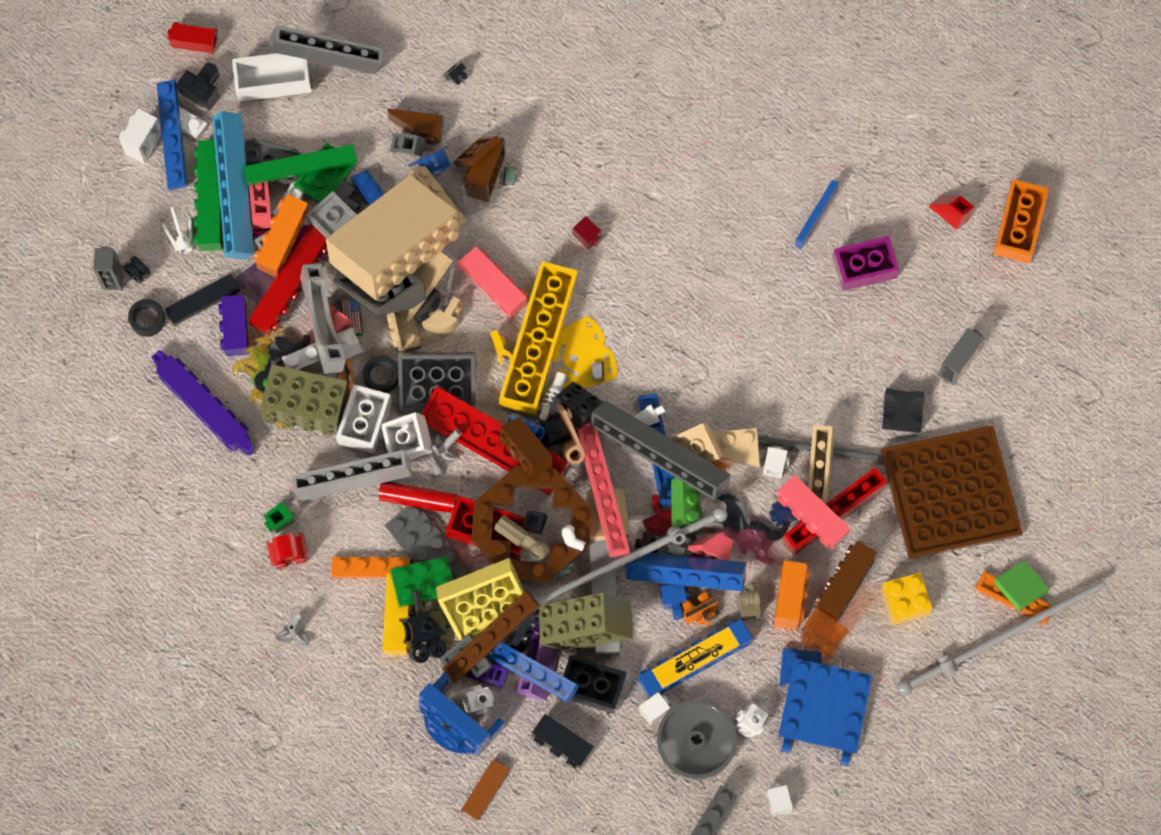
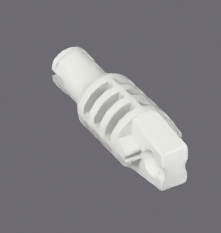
[539,372,567,423]

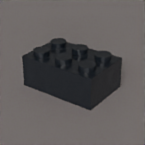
[563,655,627,715]

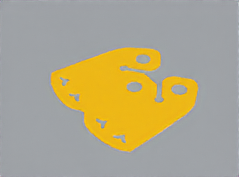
[553,316,618,389]

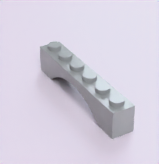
[300,263,346,374]

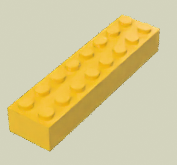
[499,261,578,416]

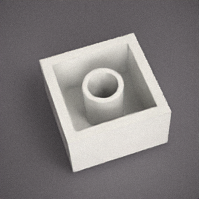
[119,109,162,163]
[381,412,433,460]

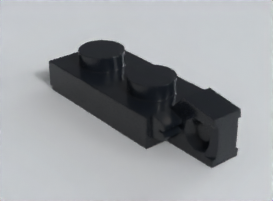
[510,609,539,653]

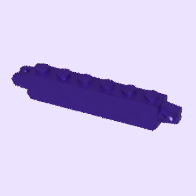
[151,350,255,456]

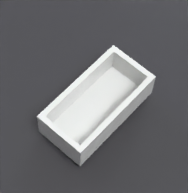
[232,53,312,102]

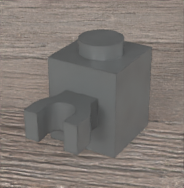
[666,537,695,557]

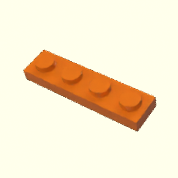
[331,557,410,578]

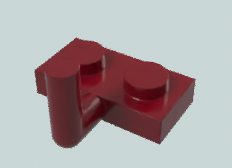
[642,495,672,537]

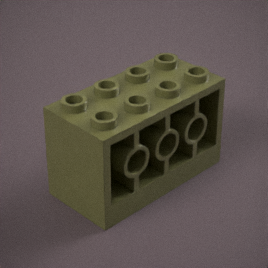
[539,592,633,652]

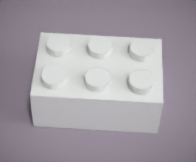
[336,385,392,454]

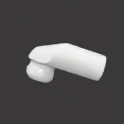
[562,525,586,551]

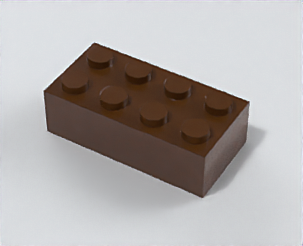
[814,541,878,627]

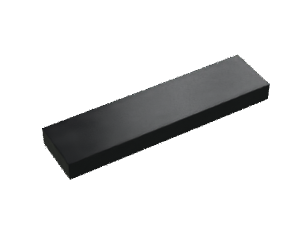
[165,274,241,326]

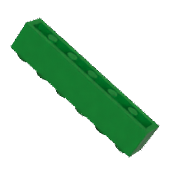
[194,140,222,251]

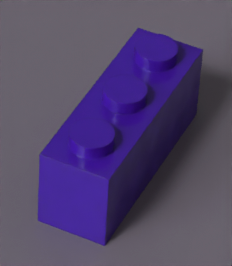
[218,295,249,356]

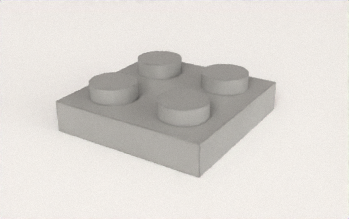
[305,191,357,239]

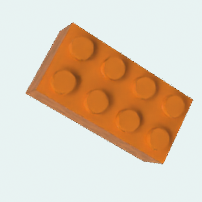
[993,179,1049,264]
[254,194,309,277]

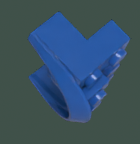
[418,672,505,757]

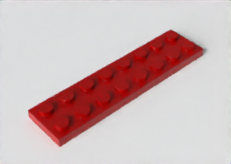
[421,386,569,496]

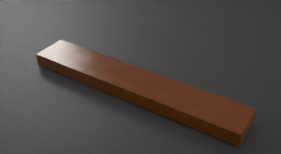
[442,591,541,684]

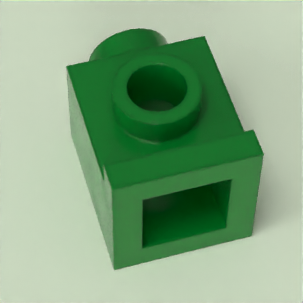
[263,502,295,534]

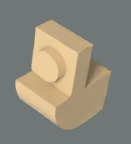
[422,296,462,335]

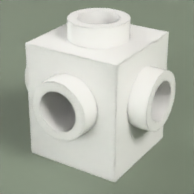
[461,684,494,714]
[734,703,768,737]

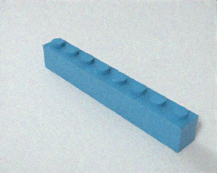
[212,111,255,260]

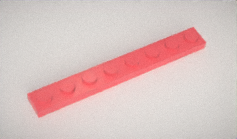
[575,420,630,557]

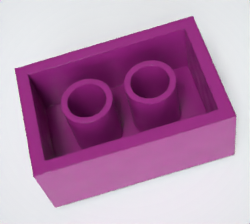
[833,236,899,291]

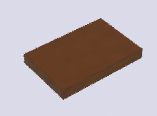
[453,136,501,167]

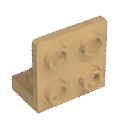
[387,313,421,353]

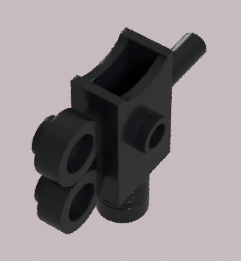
[399,590,452,663]

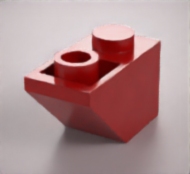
[929,195,974,230]

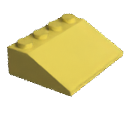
[436,558,524,641]

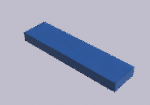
[795,180,839,249]

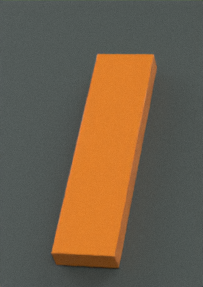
[975,571,1053,625]

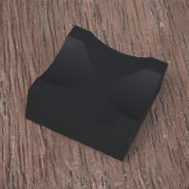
[549,381,603,429]
[882,388,924,433]

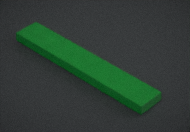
[243,144,357,186]

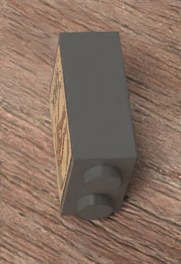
[938,328,984,386]

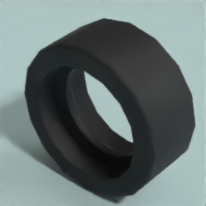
[128,299,166,337]
[363,355,399,393]

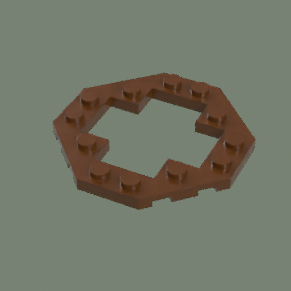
[472,466,591,583]

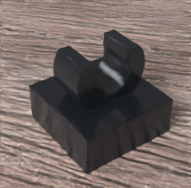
[443,62,467,85]
[522,510,548,534]
[635,530,658,553]

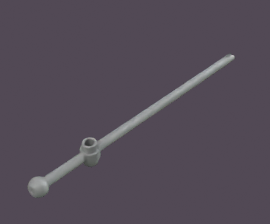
[536,507,728,605]
[896,581,1106,696]

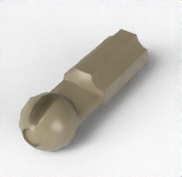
[494,515,548,560]

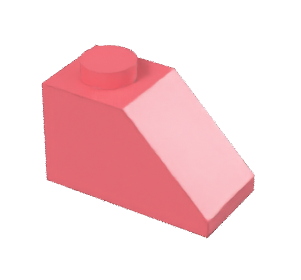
[688,531,733,560]

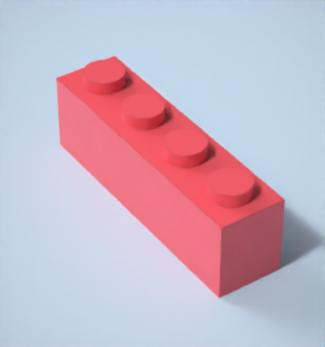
[459,247,527,319]
[777,475,851,550]

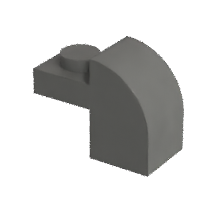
[390,133,426,157]

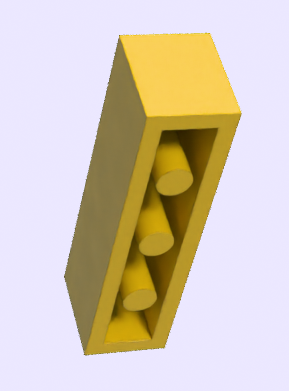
[383,573,414,655]

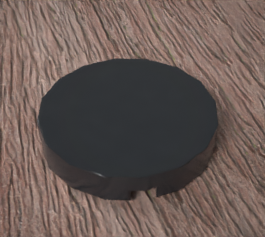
[413,288,441,322]

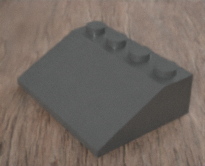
[333,273,427,316]
[398,352,476,412]

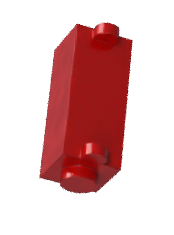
[167,22,218,54]

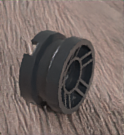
[122,255,151,284]

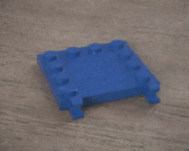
[778,658,872,766]

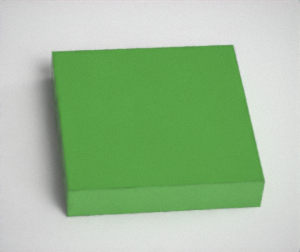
[994,561,1050,611]

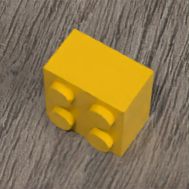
[881,573,932,625]

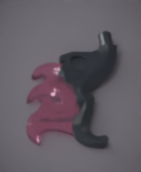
[717,493,787,564]

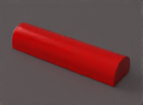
[379,482,459,513]

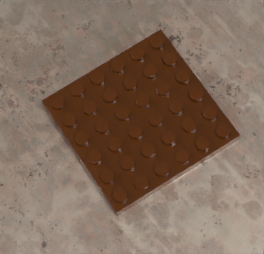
[880,425,1023,560]

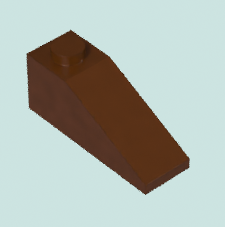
[387,108,444,144]

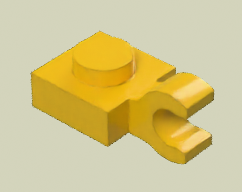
[490,330,512,365]

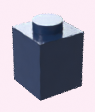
[769,502,798,527]

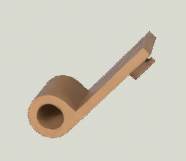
[557,404,585,465]

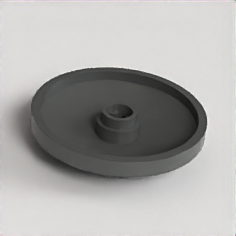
[657,700,737,780]

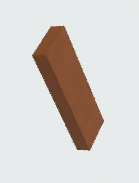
[461,759,510,821]

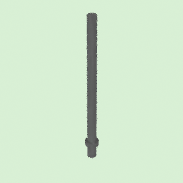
[758,434,878,461]

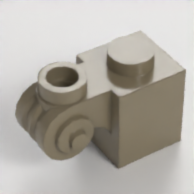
[737,584,761,621]

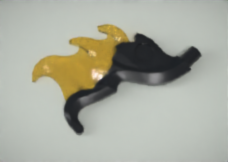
[232,334,311,393]

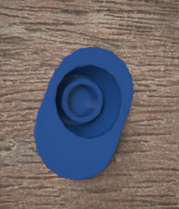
[408,146,450,175]

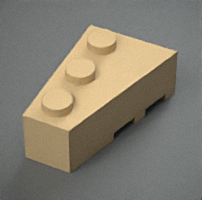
[712,428,761,469]

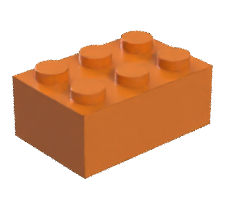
[773,560,810,630]

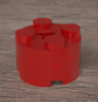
[266,532,309,569]

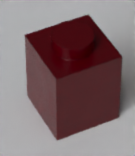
[572,216,602,250]

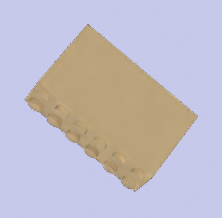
[326,175,459,300]

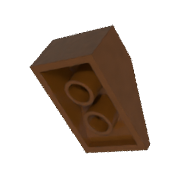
[464,137,506,202]

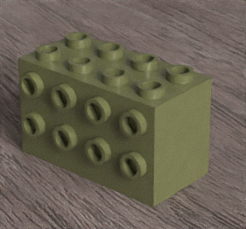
[261,364,348,436]

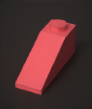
[249,182,271,229]

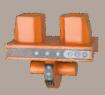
[682,592,718,627]

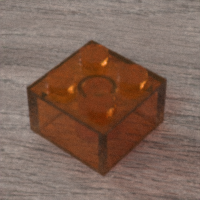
[800,608,849,658]

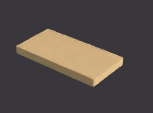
[396,252,453,322]

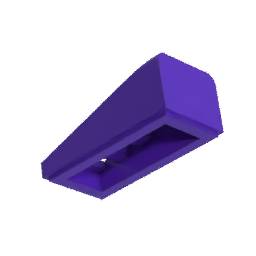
[465,663,509,690]

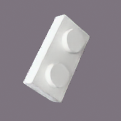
[179,106,208,140]

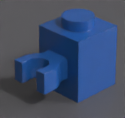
[659,584,690,621]

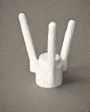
[162,207,195,254]

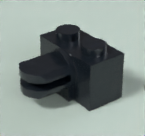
[176,63,220,111]

